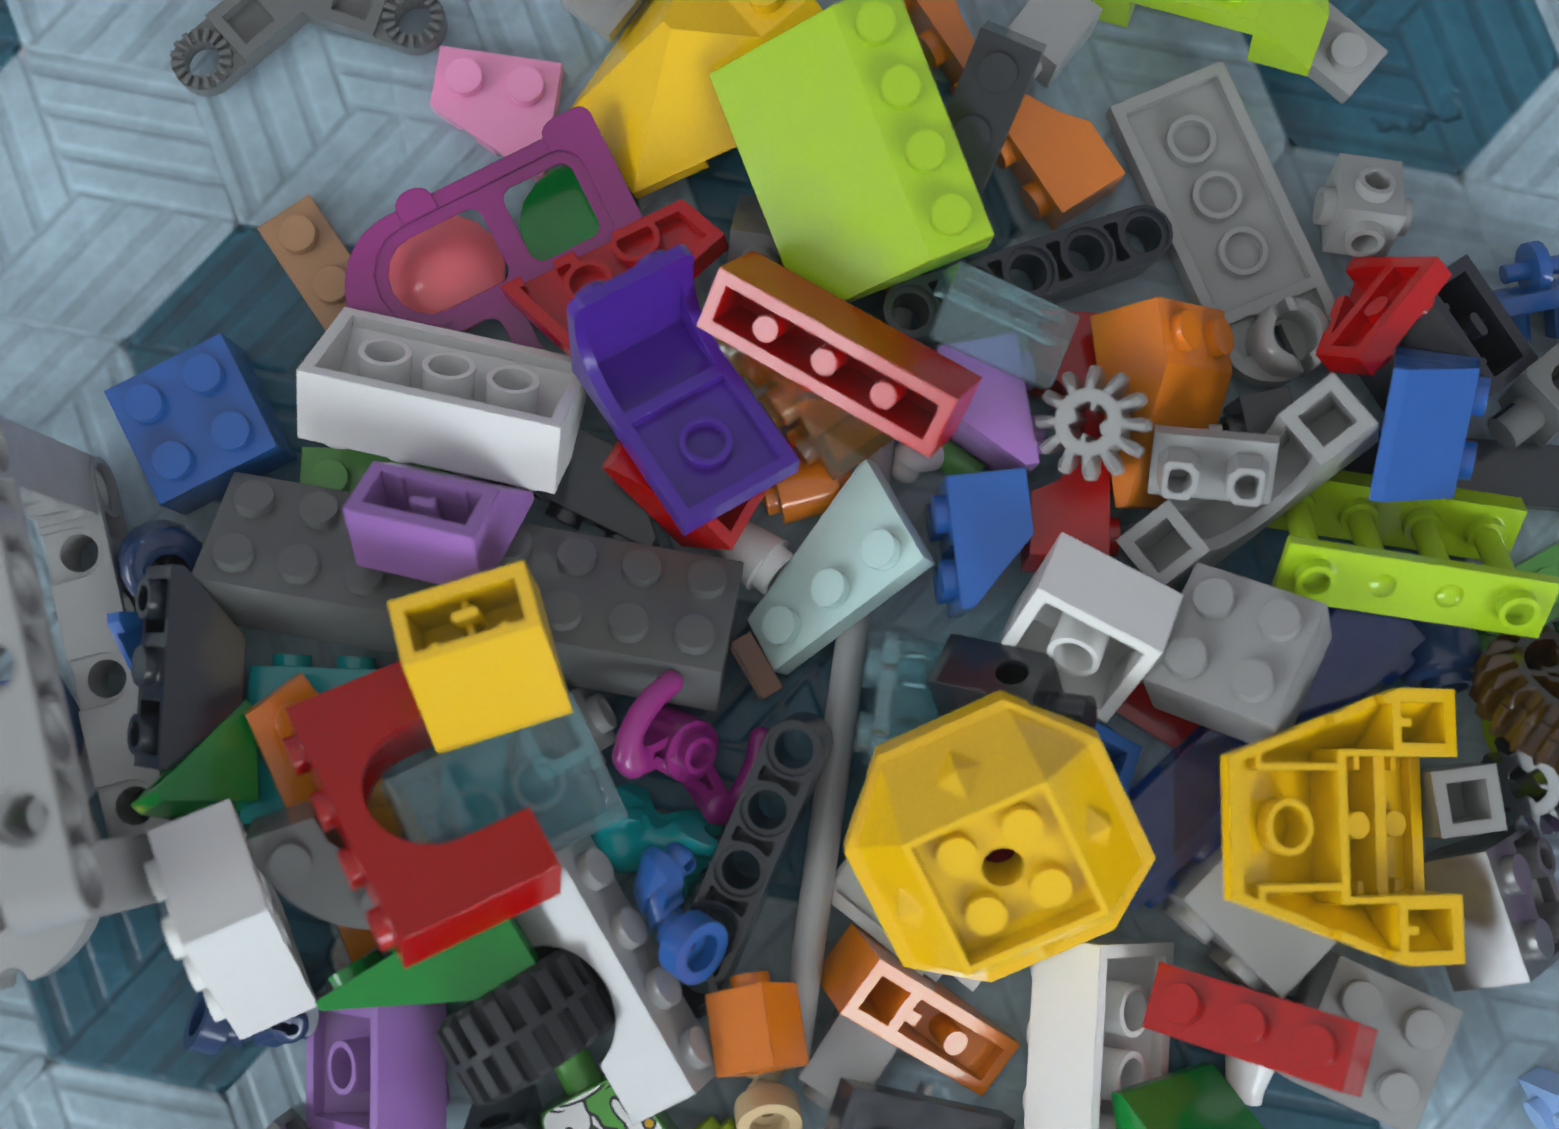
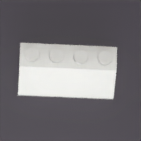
[296,307,587,494]
[1023,936,1175,1129]

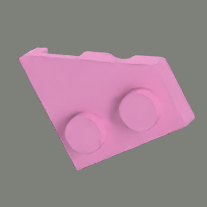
[430,45,565,183]

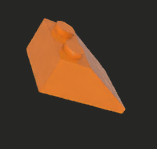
[1090,296,1234,510]

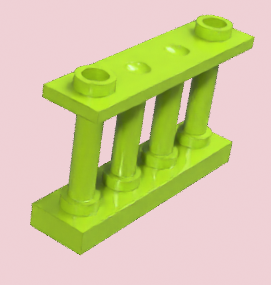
[1267,470,1559,639]

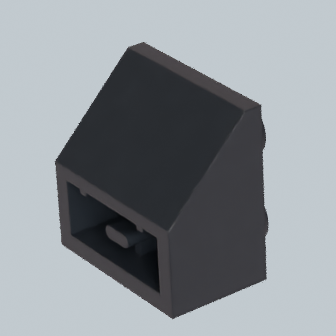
[1358,254,1539,414]

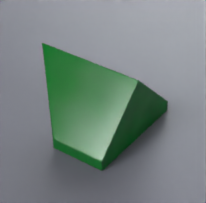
[131,699,259,820]

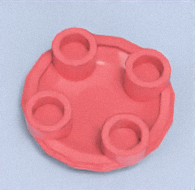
[388,215,507,332]

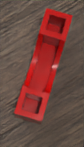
[1020,309,1120,573]

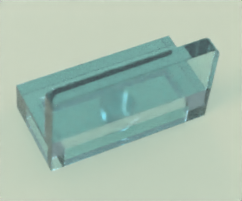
[929,262,1080,389]

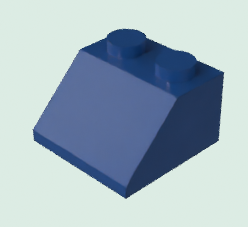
[1369,347,1491,502]

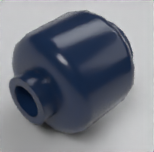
[117,520,203,598]
[1389,618,1484,694]

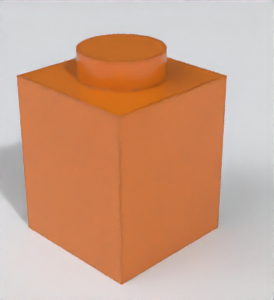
[705,971,809,1078]

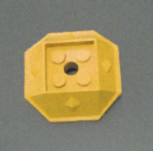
[844,690,1156,982]

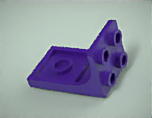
[567,244,800,536]

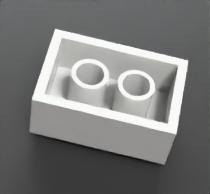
[144,798,317,1040]

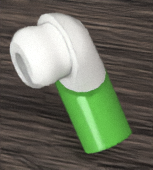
[891,439,986,484]

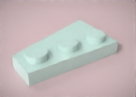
[747,457,936,675]

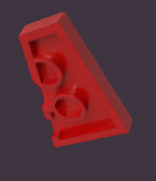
[500,199,729,358]

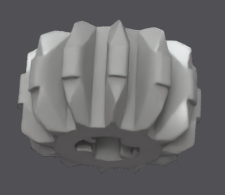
[1035,366,1153,481]

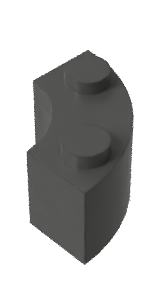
[245,801,406,930]

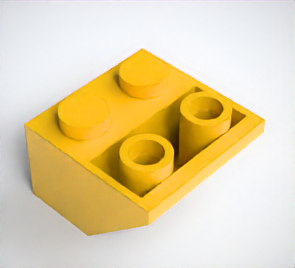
[387,560,574,754]

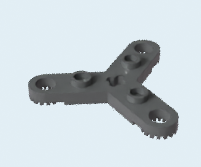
[170,0,448,97]

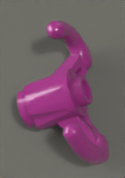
[612,670,770,826]

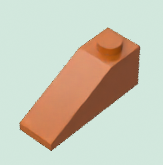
[820,923,1021,1097]

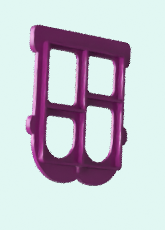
[345,106,643,350]

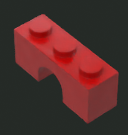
[1142,961,1378,1097]

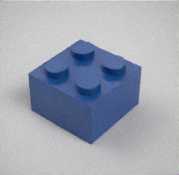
[104,333,298,515]

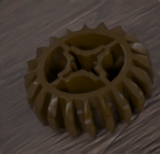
[1468,625,1559,776]

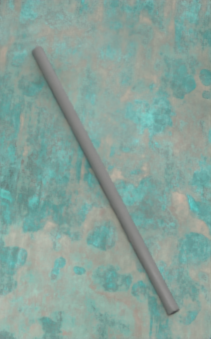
[787,276,918,1061]

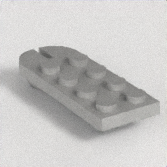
[1105,60,1335,387]

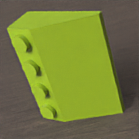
[709,0,994,303]

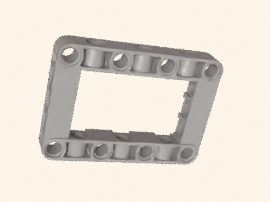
[0,416,174,936]

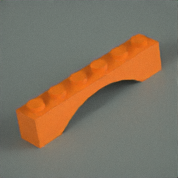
[903,0,1125,232]

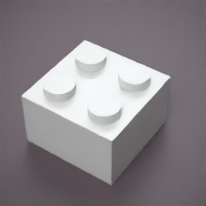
[997,532,1183,723]

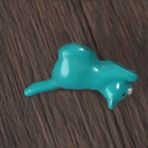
[588,783,725,898]

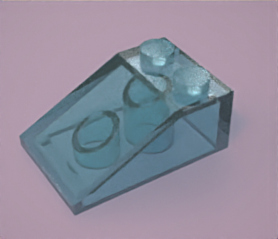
[378,694,628,852]

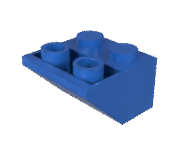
[925,468,1034,619]

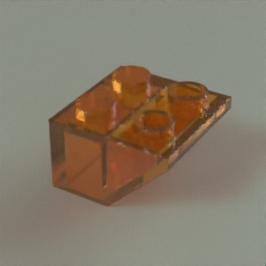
[735,352,895,481]

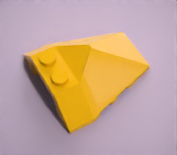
[569,0,823,199]
[1220,688,1465,966]

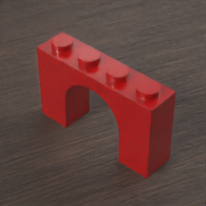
[281,660,561,969]

